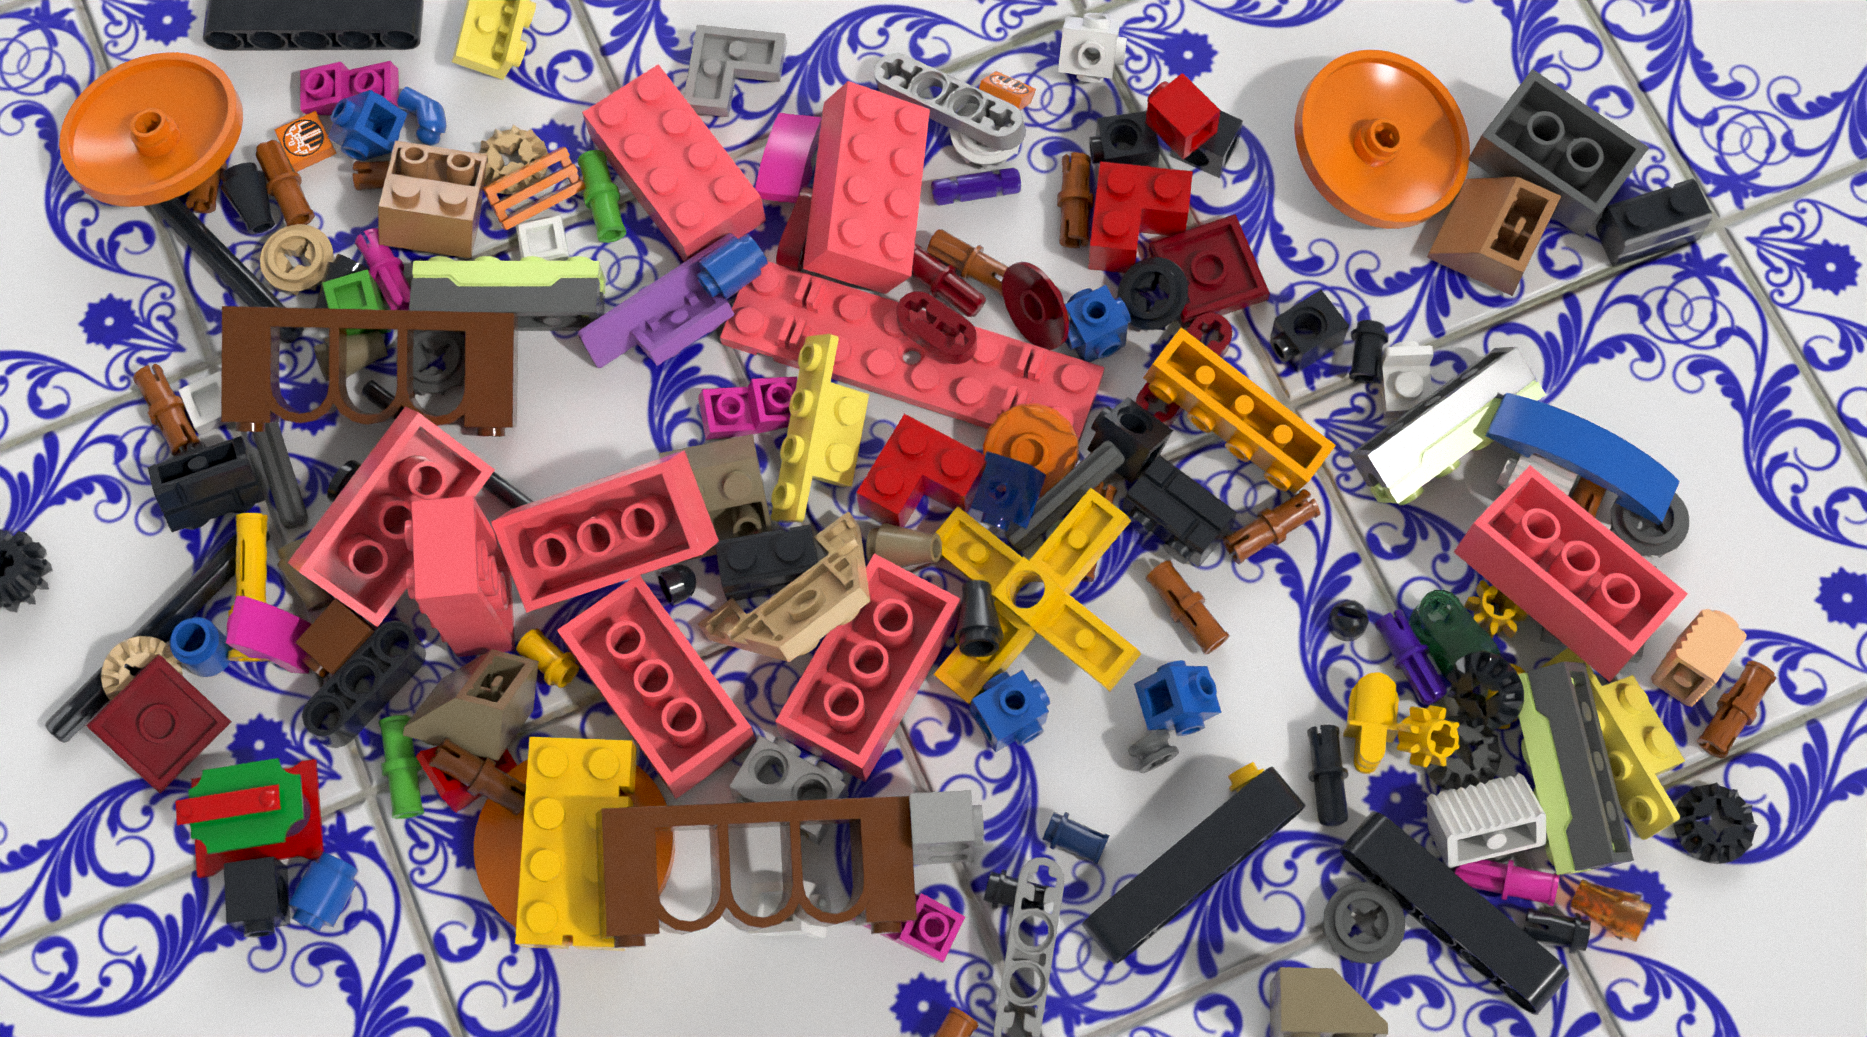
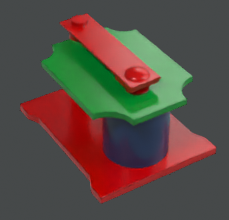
[175,758,324,878]

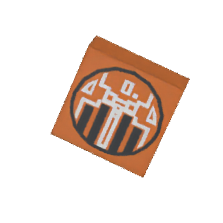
[979,71,1036,110]
[274,111,337,172]

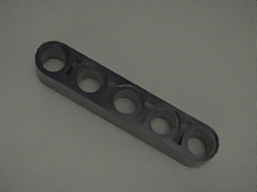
[203,0,424,51]
[1082,766,1306,965]
[1340,811,1570,1015]

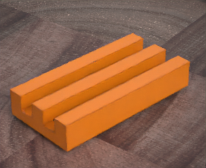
[482,146,586,230]

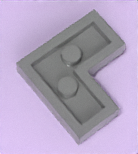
[684,25,787,117]

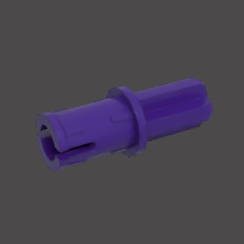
[1374,609,1447,705]

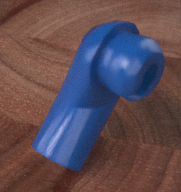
[397,86,447,145]

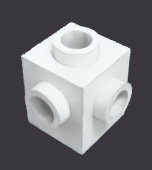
[1058,13,1127,83]

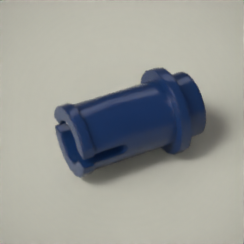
[1042,812,1110,865]

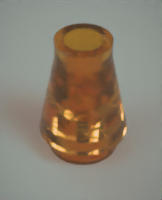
[1570,879,1653,942]

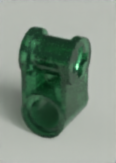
[1409,590,1501,683]

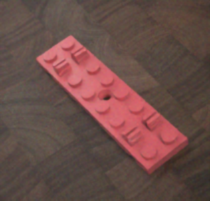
[720,261,1105,445]

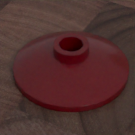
[1002,261,1069,350]

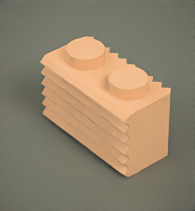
[1651,609,1747,707]

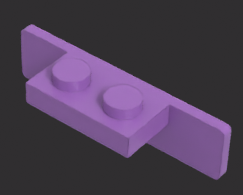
[578,233,736,368]

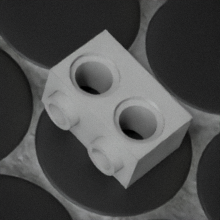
[729,736,849,845]
[909,790,984,865]

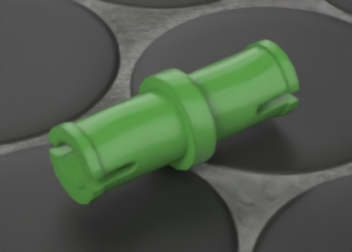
[577,150,626,243]
[379,715,424,819]

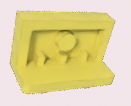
[452,0,536,80]

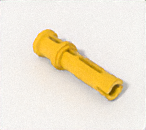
[228,513,270,662]

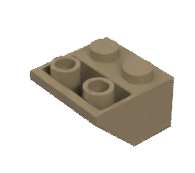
[659,434,773,562]
[403,649,538,761]
[1270,967,1388,1037]

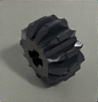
[0,529,53,613]

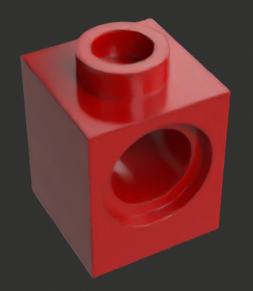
[1145,73,1221,160]

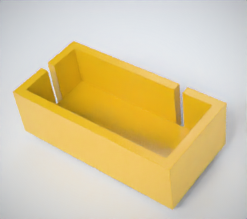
[515,737,637,951]

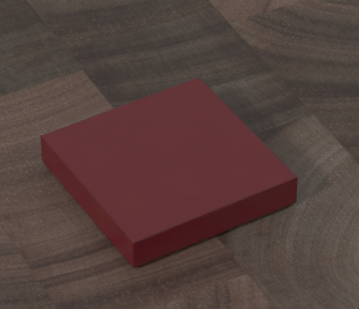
[1148,214,1270,329]
[86,654,232,793]

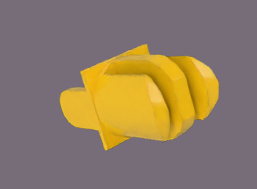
[1343,672,1400,774]

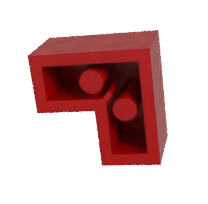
[1088,162,1193,273]
[856,413,989,527]

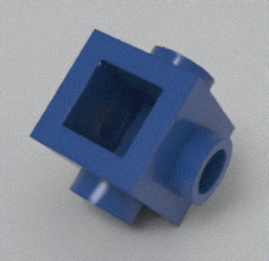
[327,90,408,161]
[1065,285,1131,362]
[1134,660,1222,736]
[970,670,1050,753]

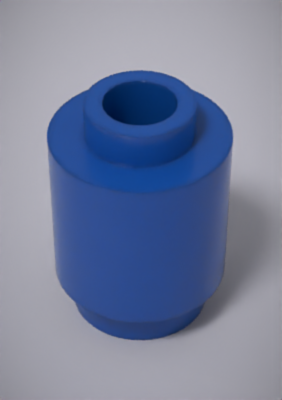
[696,233,768,300]
[170,617,232,677]
[288,852,358,932]

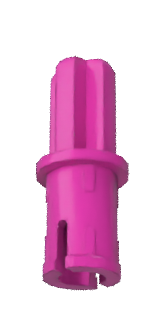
[355,228,411,310]
[1454,860,1559,907]

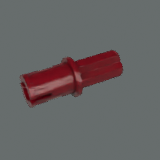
[911,244,986,317]

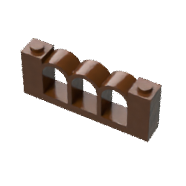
[221,306,518,437]
[595,796,917,948]

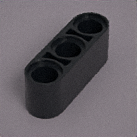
[302,620,426,748]

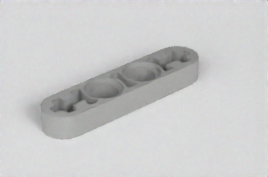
[873,53,1026,151]
[994,857,1064,1037]

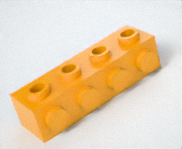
[1143,327,1336,494]

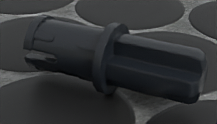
[1307,725,1349,827]

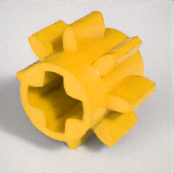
[1464,580,1528,641]
[1396,705,1460,768]

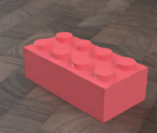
[582,64,766,262]
[803,81,930,294]
[287,407,495,627]
[491,450,719,613]
[1454,465,1688,682]
[404,495,515,657]
[775,554,961,782]
[557,575,756,799]

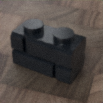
[1595,178,1712,267]
[147,436,265,532]
[1123,455,1237,567]
[715,524,818,601]

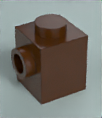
[295,598,375,679]

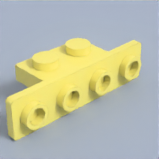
[771,334,869,523]
[1541,648,1685,840]

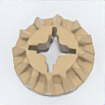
[479,124,548,194]
[260,224,335,296]
[101,636,183,701]

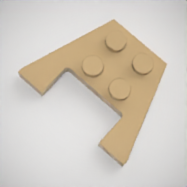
[697,511,870,662]

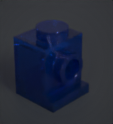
[971,451,1046,532]

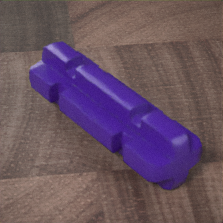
[931,168,1022,206]

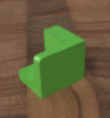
[322,269,391,335]

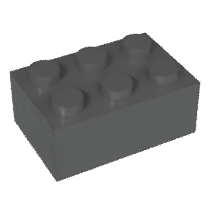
[1468,69,1649,238]

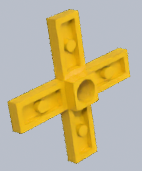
[933,488,1141,706]

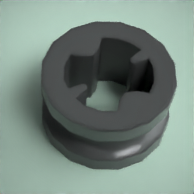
[1128,729,1179,773]

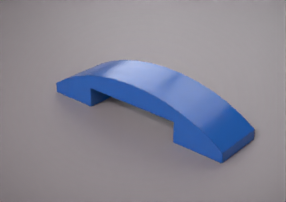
[1485,393,1680,525]

